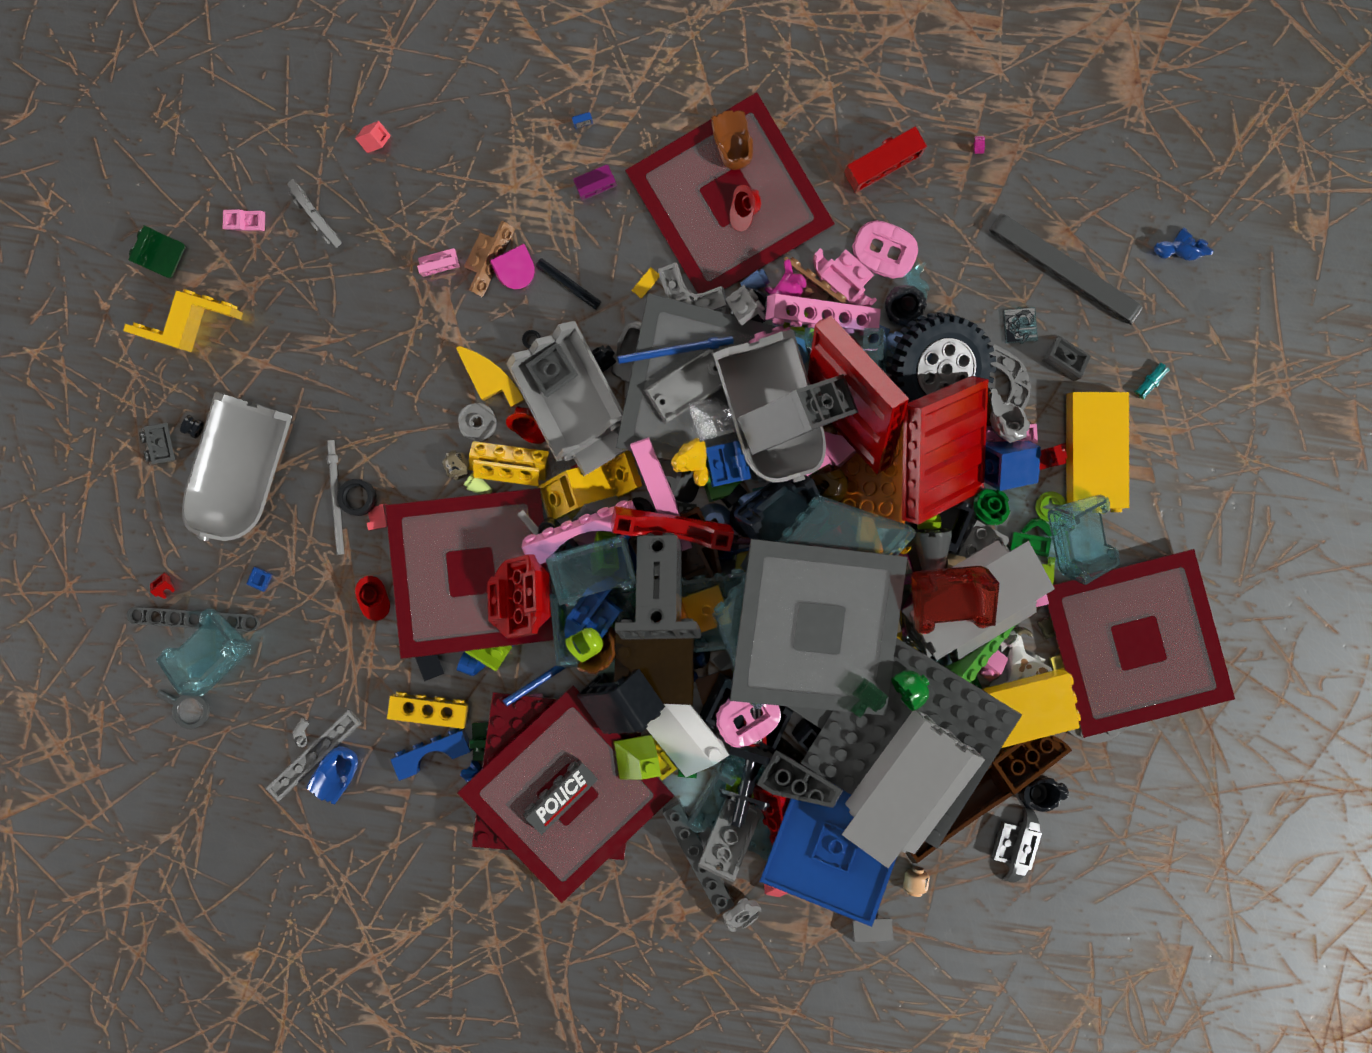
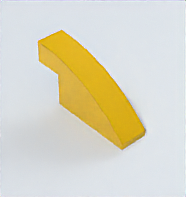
[456,346,526,408]

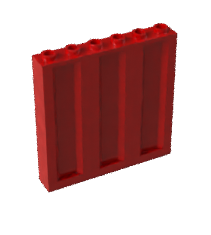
[807,316,909,474]
[902,376,988,525]

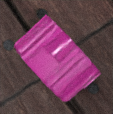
[974,136,985,154]

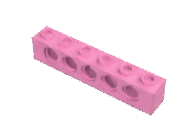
[765,294,881,336]

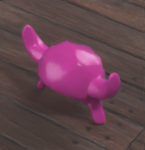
[765,259,806,325]

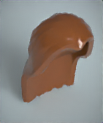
[711,111,753,170]
[577,626,616,674]

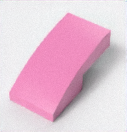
[223,209,265,231]

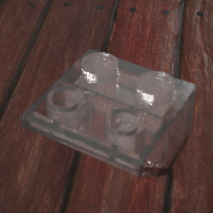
[688,397,736,442]

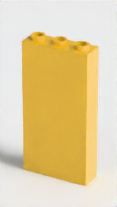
[1066,392,1129,512]
[982,668,1081,748]

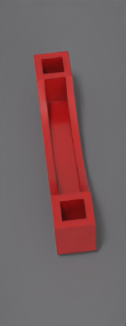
[611,506,734,551]

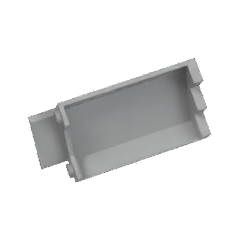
[506,321,627,477]
[842,710,986,868]

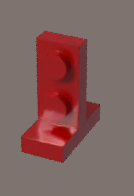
[1039,443,1067,470]

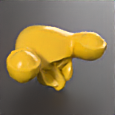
[671,437,709,487]

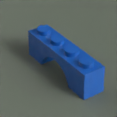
[390,728,472,781]

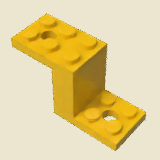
[123,289,243,352]
[537,451,642,520]

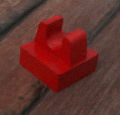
[150,572,175,599]

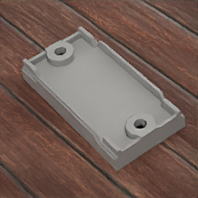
[644,349,723,423]
[698,796,762,882]

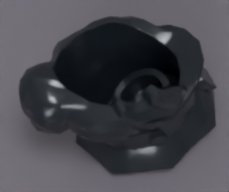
[1018,775,1069,812]

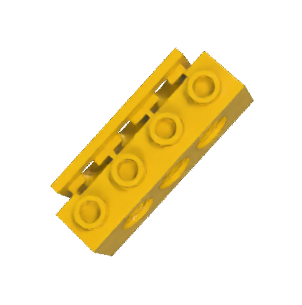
[469,441,549,486]
[387,691,469,729]

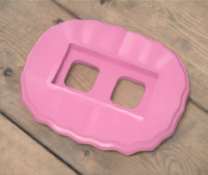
[852,220,918,279]
[716,699,781,748]

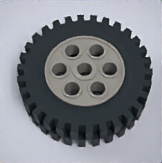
[886,312,996,403]

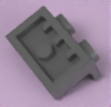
[139,423,175,466]

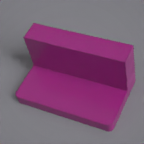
[573,164,617,200]

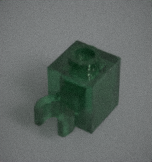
[850,678,888,718]

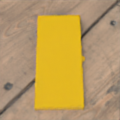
[631,267,660,299]

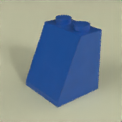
[984,441,1041,491]

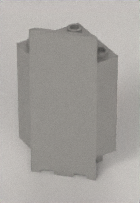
[901,540,1055,660]

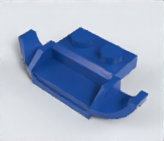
[564,577,623,644]

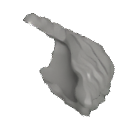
[989,388,1030,443]

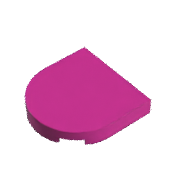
[490,244,535,289]

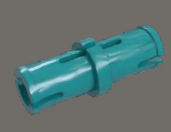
[1135,363,1170,400]

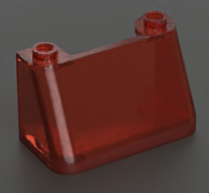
[911,566,1000,634]

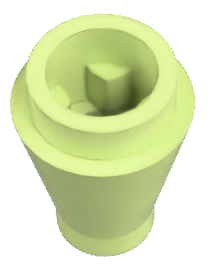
[463,473,493,495]

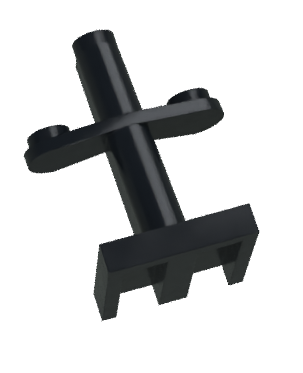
[719,747,771,828]

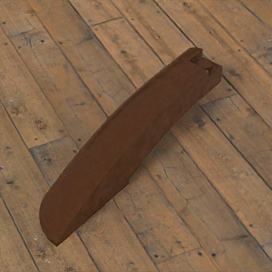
[906,736,1072,863]

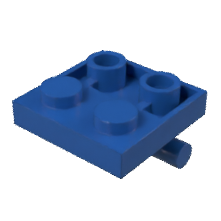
[706,441,751,487]

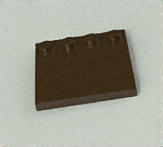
[614,622,695,705]

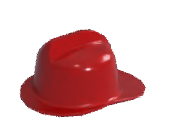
[730,185,761,232]
[506,406,546,444]
[355,576,390,621]

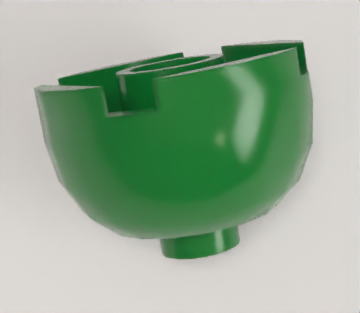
[891,670,930,711]

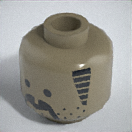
[442,450,469,480]

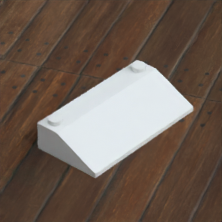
[646,704,731,777]

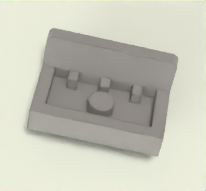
[725,285,766,325]

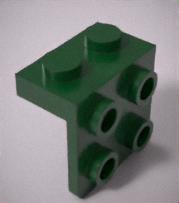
[128,225,185,278]

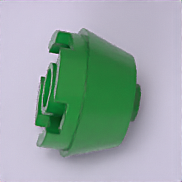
[972,489,1011,525]

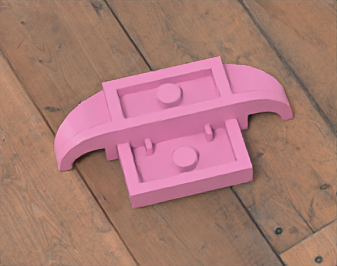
[813,248,877,307]

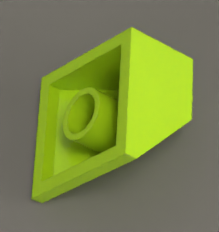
[614,734,661,780]

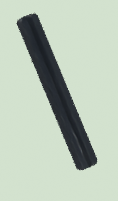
[536,258,602,310]

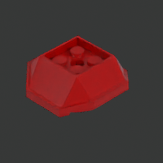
[487,554,551,639]

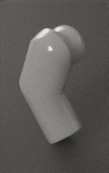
[292,718,310,747]

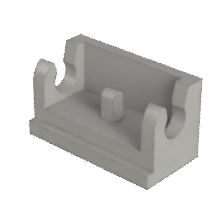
[852,918,893,943]

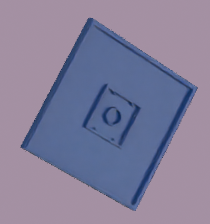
[759,779,897,927]

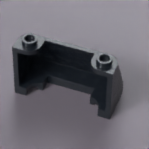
[734,475,829,542]

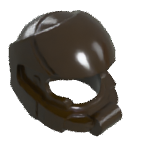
[810,464,848,504]

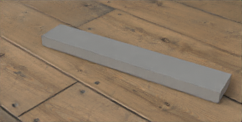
[265,709,362,802]

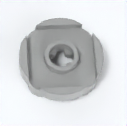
[458,403,497,441]
[723,898,761,932]

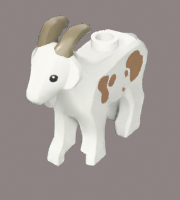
[989,627,1053,686]

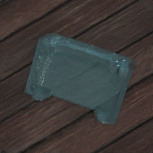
[1048,495,1120,585]
[546,534,636,607]
[156,608,251,696]

